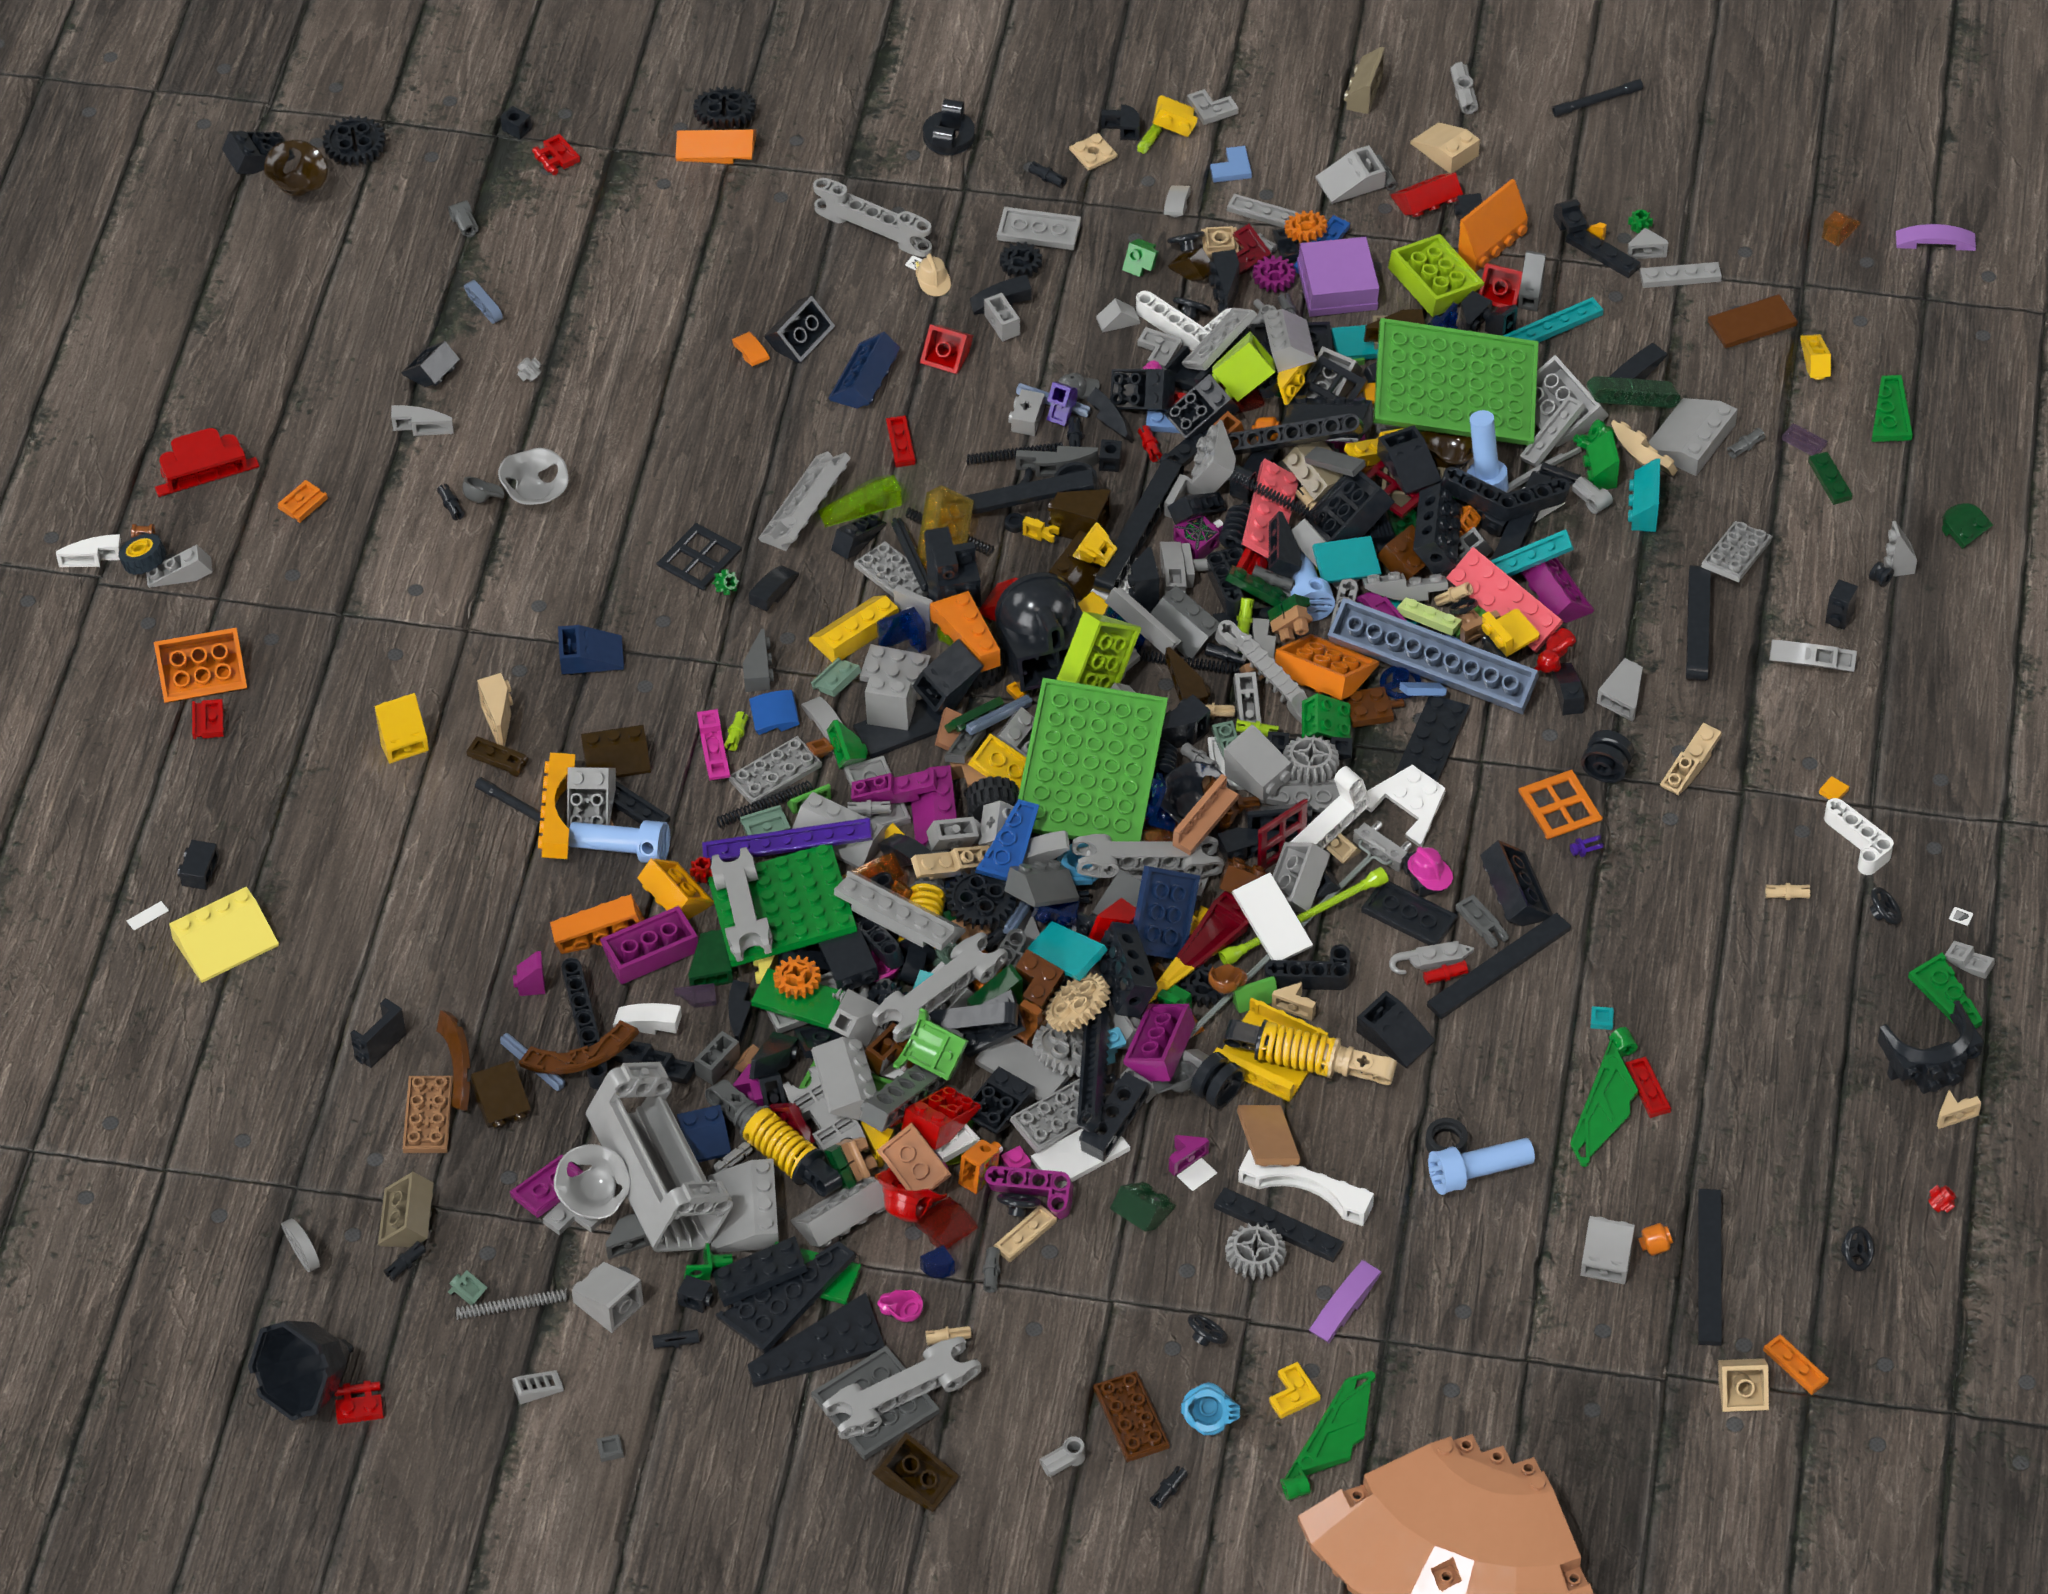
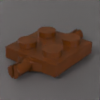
[1344,686,1404,728]

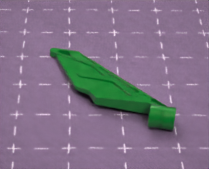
[1570,1027,1638,1167]
[1280,1371,1375,1501]

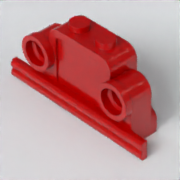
[155,428,259,497]

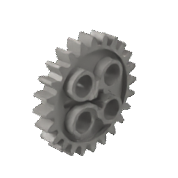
[1032,1023,1083,1077]

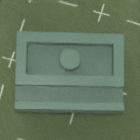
[811,658,862,697]
[740,805,791,836]

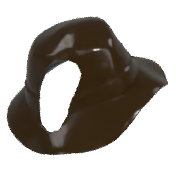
[264,140,328,196]
[1420,431,1473,470]

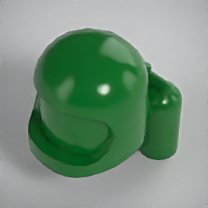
[1573,419,1615,450]

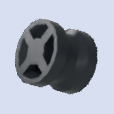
[1869,561,1894,587]

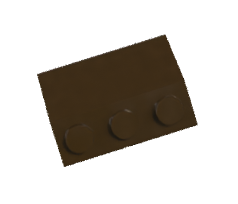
[1049,531,1105,601]
[581,725,651,778]

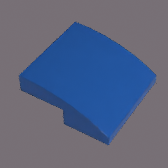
[749,690,800,735]

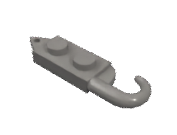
[1389,941,1474,975]

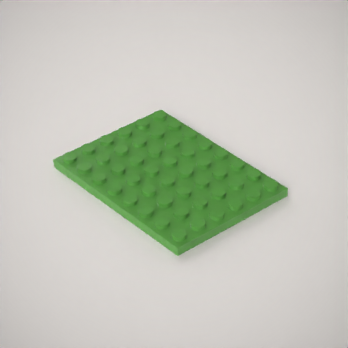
[1373,318,1538,445]
[1018,678,1168,841]

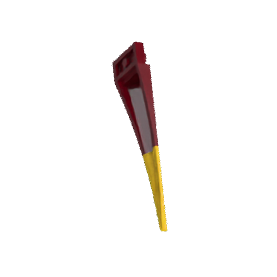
[1148,891,1251,1004]

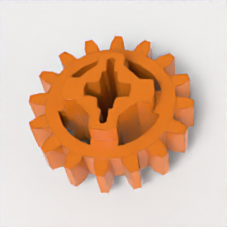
[1284,210,1327,243]
[773,955,821,1000]

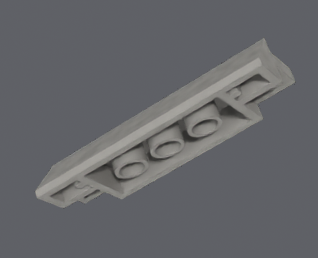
[758,451,850,551]
[834,871,966,951]

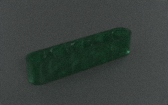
[1586,376,1681,408]

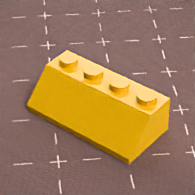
[809,595,899,662]

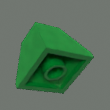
[826,720,868,769]

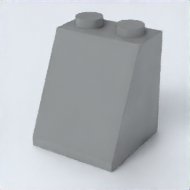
[865,676,918,730]
[1224,725,1291,801]
[572,1262,644,1333]

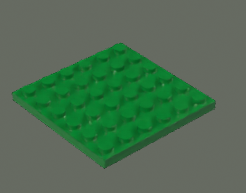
[707,844,858,967]

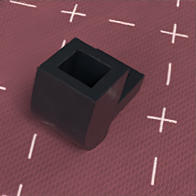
[1101,104,1140,141]
[1553,199,1588,233]

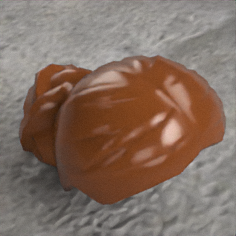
[1208,964,1247,994]

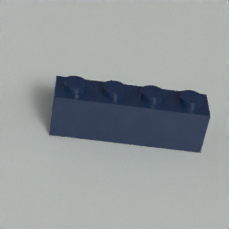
[828,332,900,408]

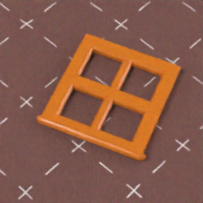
[1518,770,1603,839]

